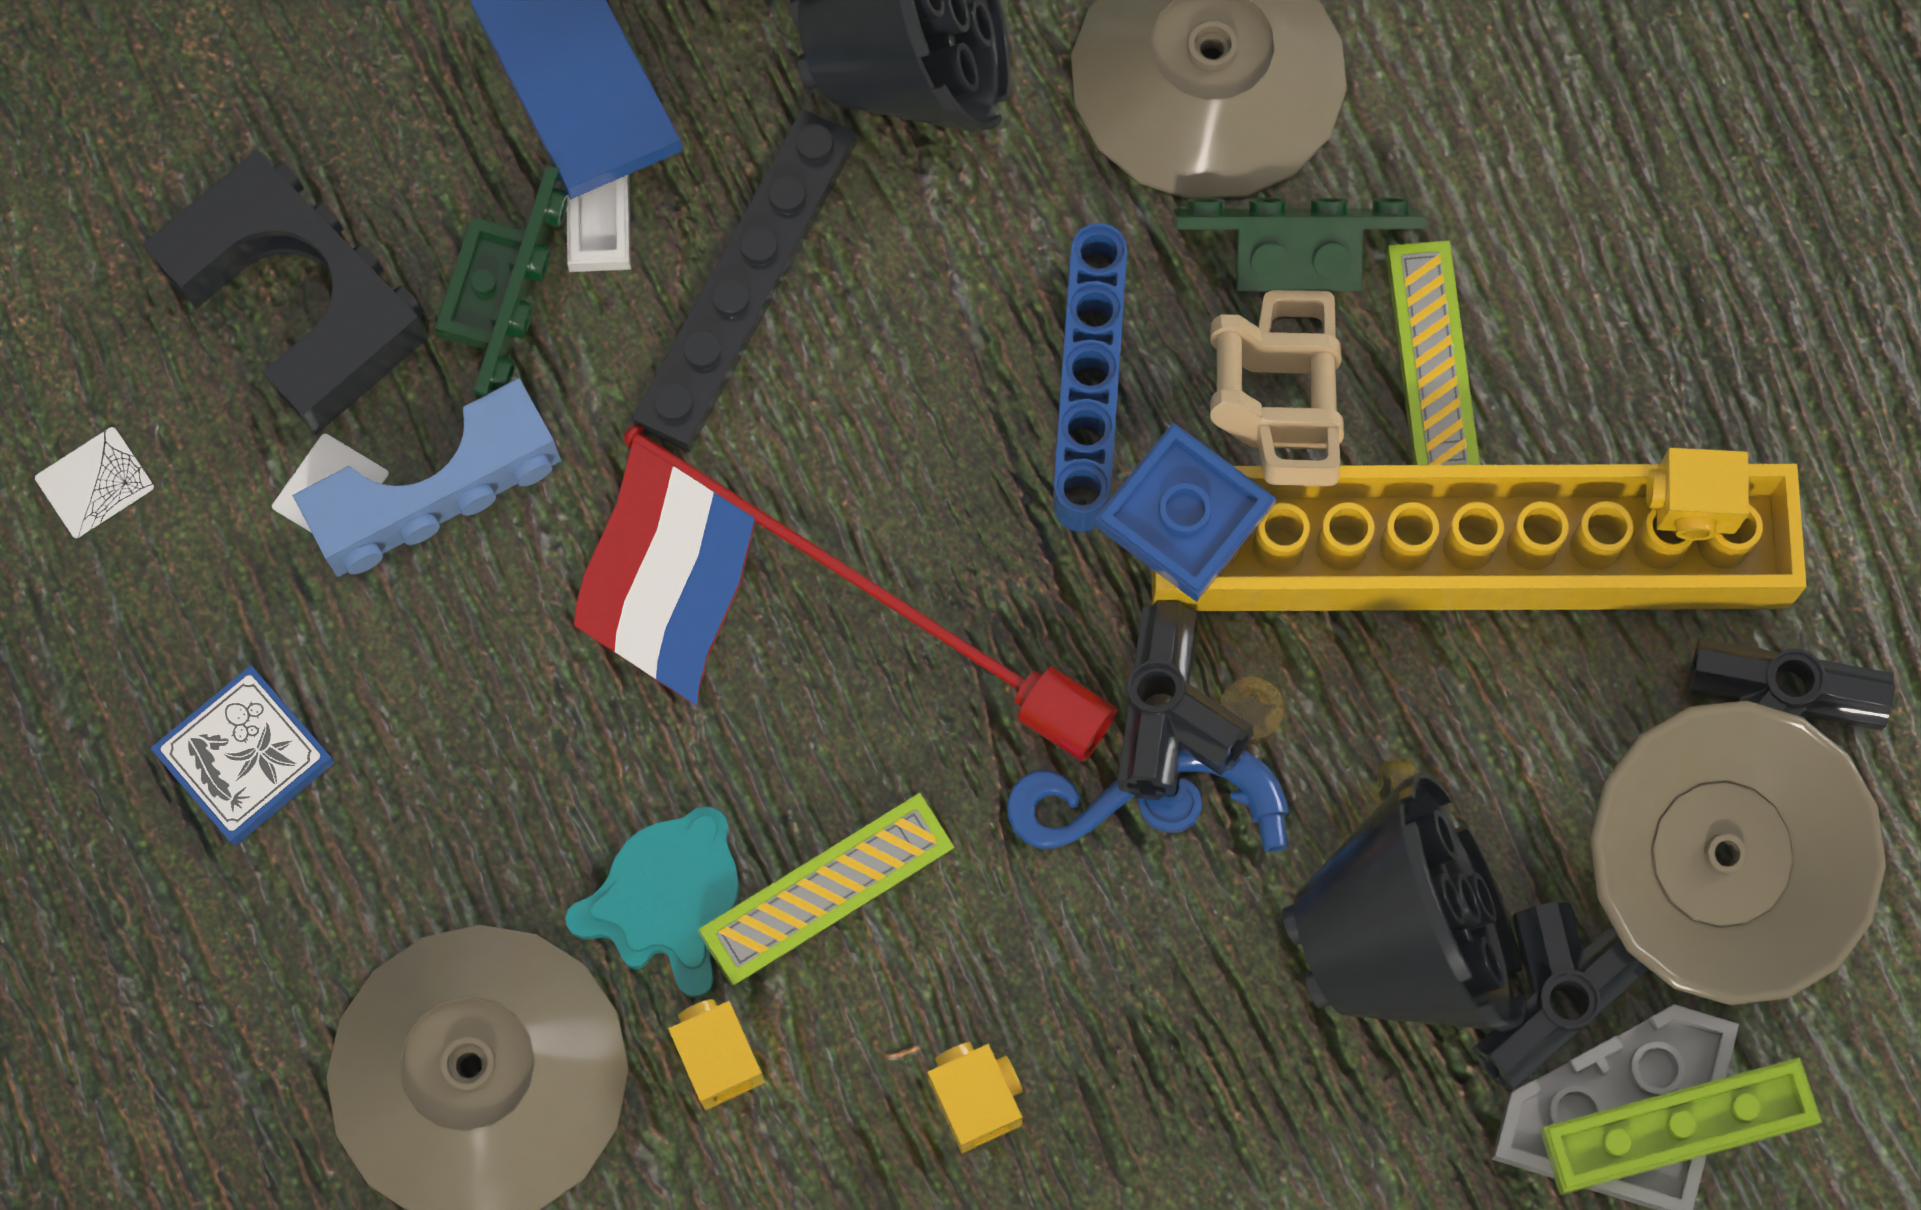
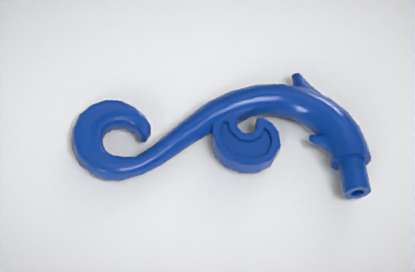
[1007,750,1290,852]

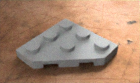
[1491,1004,1739,1210]

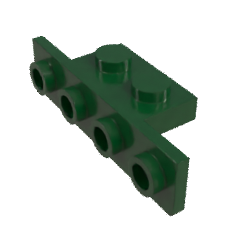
[435,165,569,400]
[1173,198,1426,291]

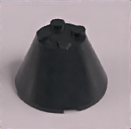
[789,0,1011,132]
[1282,772,1526,1031]

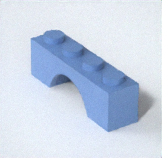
[292,378,561,577]

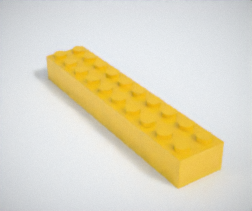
[1151,464,1807,611]

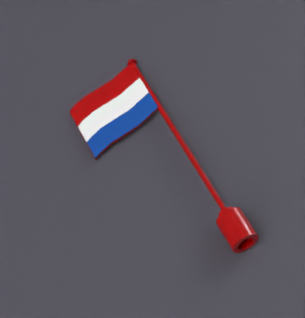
[574,425,1118,762]

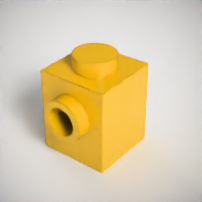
[1646,448,1749,540]
[928,1042,1023,1153]

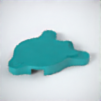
[565,806,740,998]

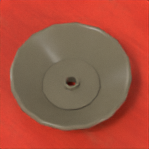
[1071,0,1347,199]
[1590,701,1886,1005]
[326,925,629,1210]

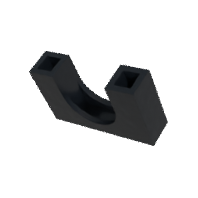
[142,150,428,435]

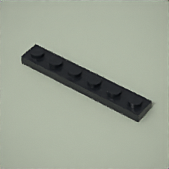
[632,109,857,452]

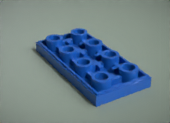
[470,0,683,199]

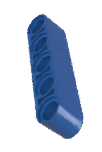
[1053,223,1127,532]

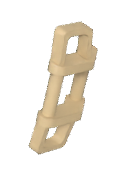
[1210,290,1344,486]

